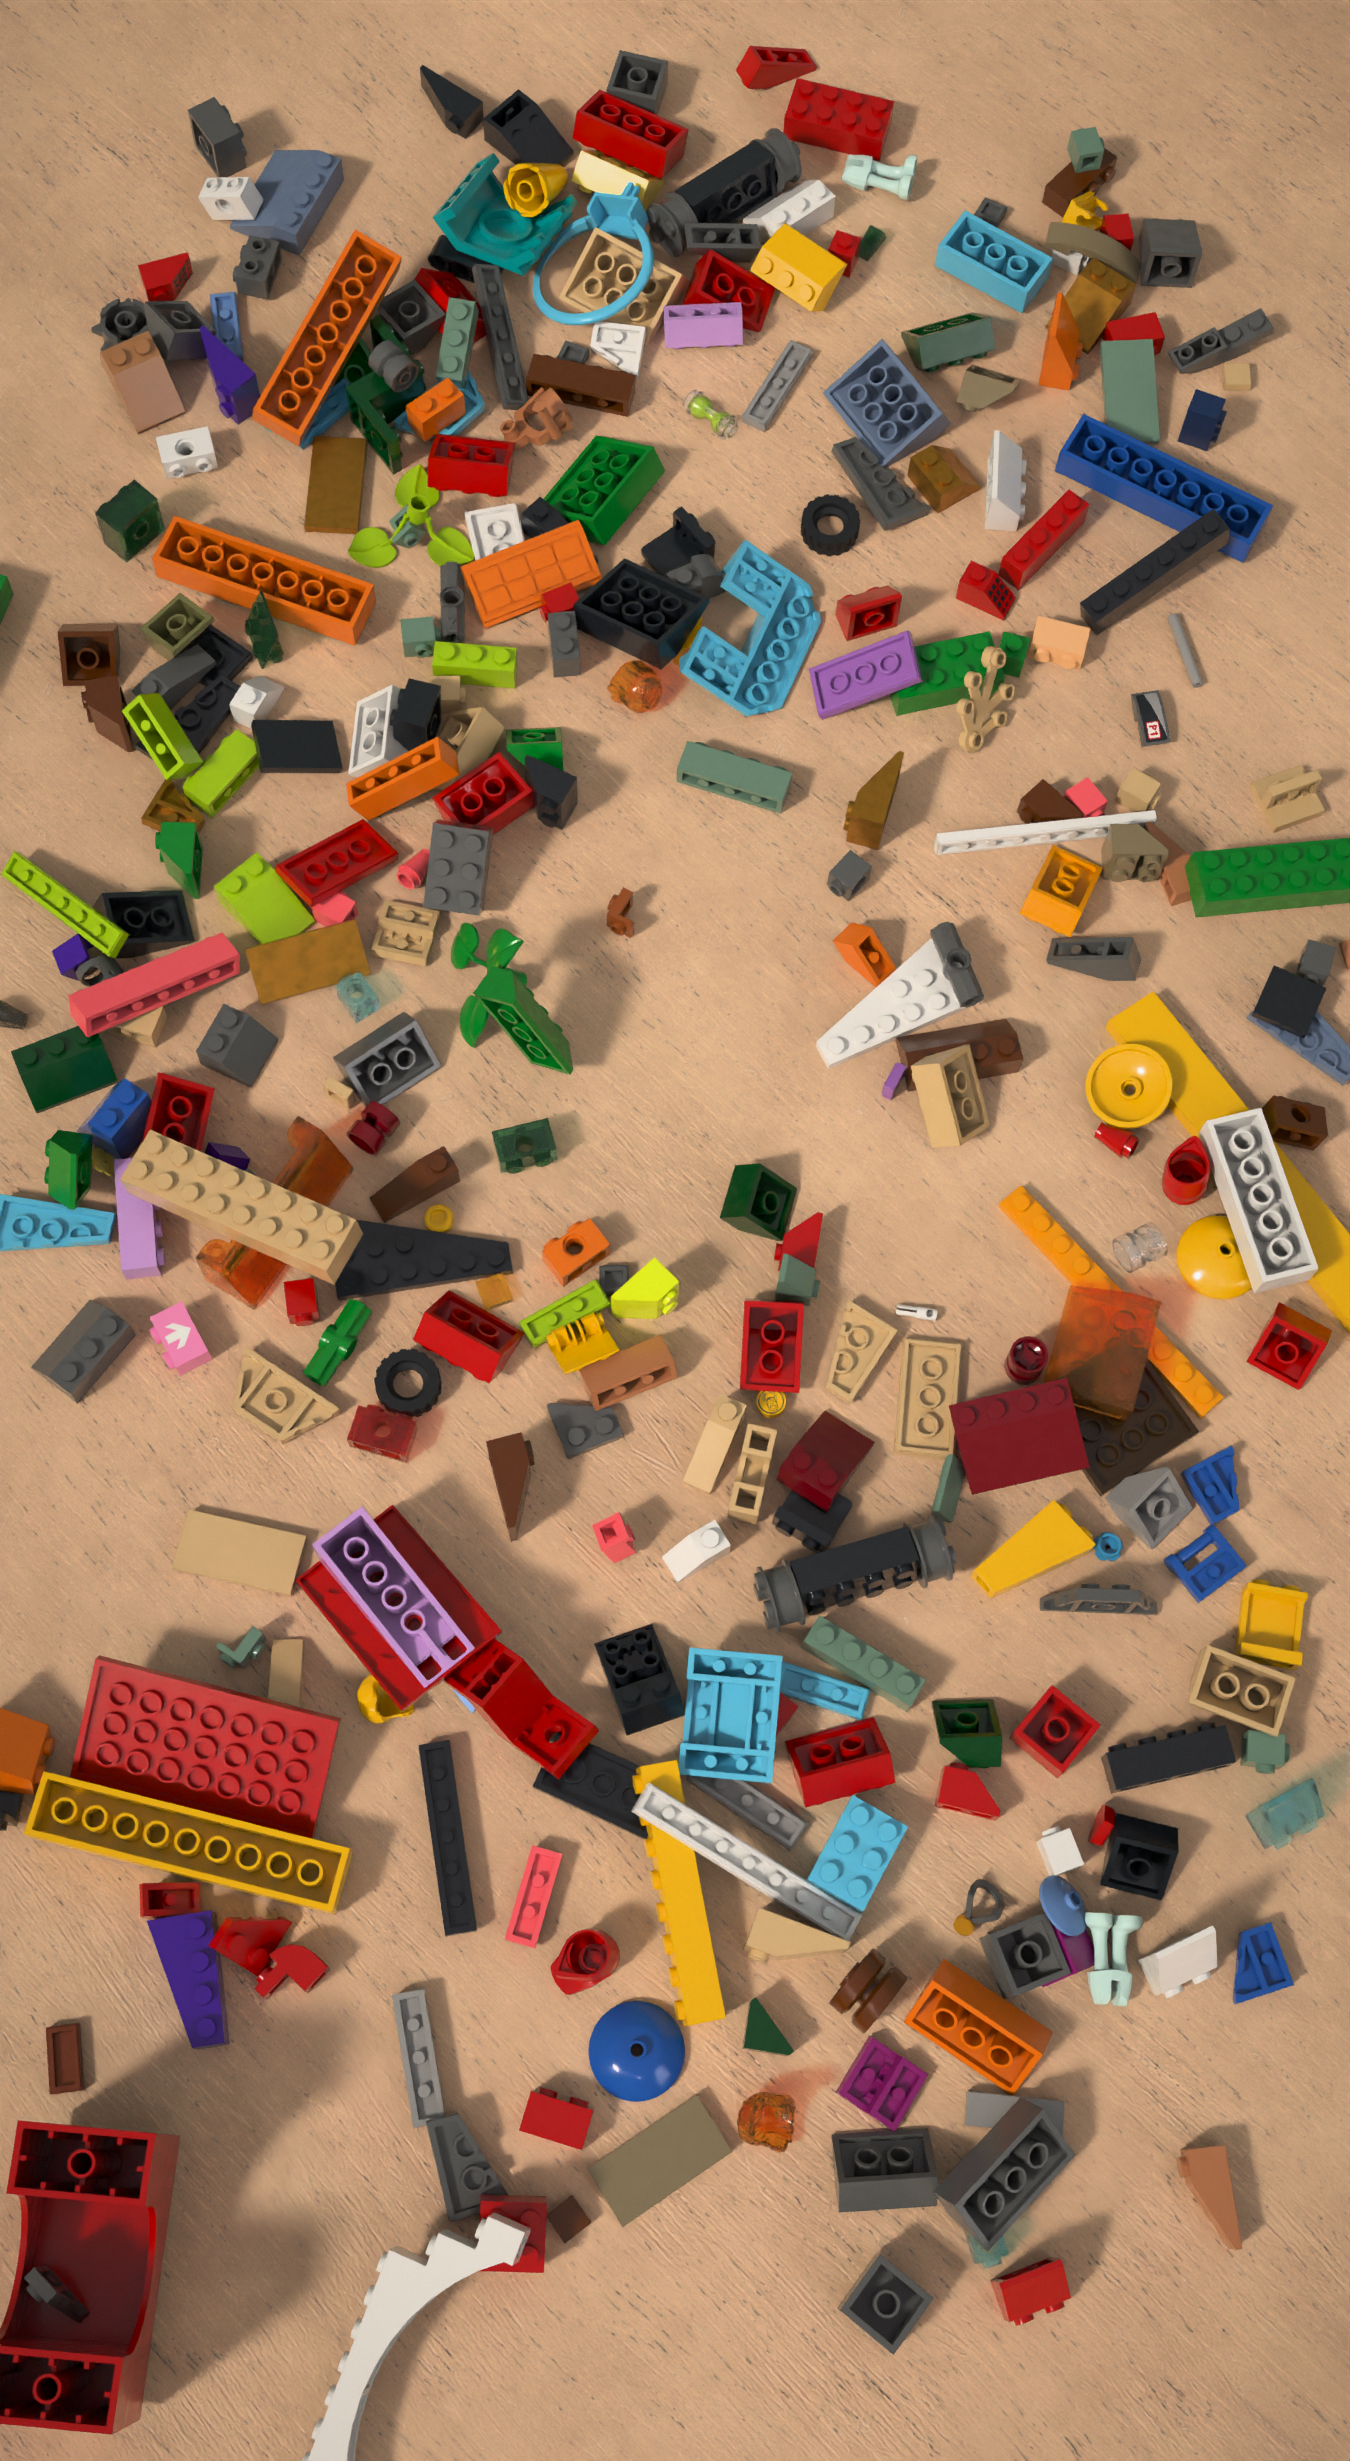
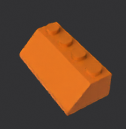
[904,1958,1053,2096]

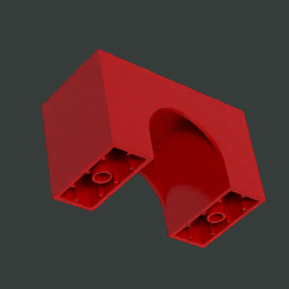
[0,2120,180,2435]

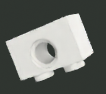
[198,177,264,220]
[156,426,218,479]

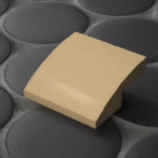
[371,900,440,967]

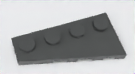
[831,437,931,531]

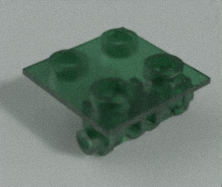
[245,591,284,669]

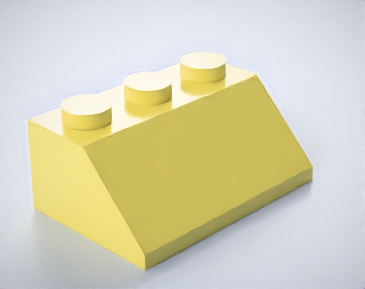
[571,150,665,211]

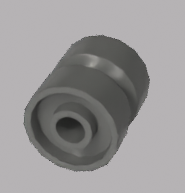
[368,340,419,392]

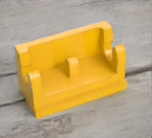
[1062,191,1109,231]

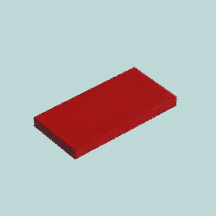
[275,819,399,907]

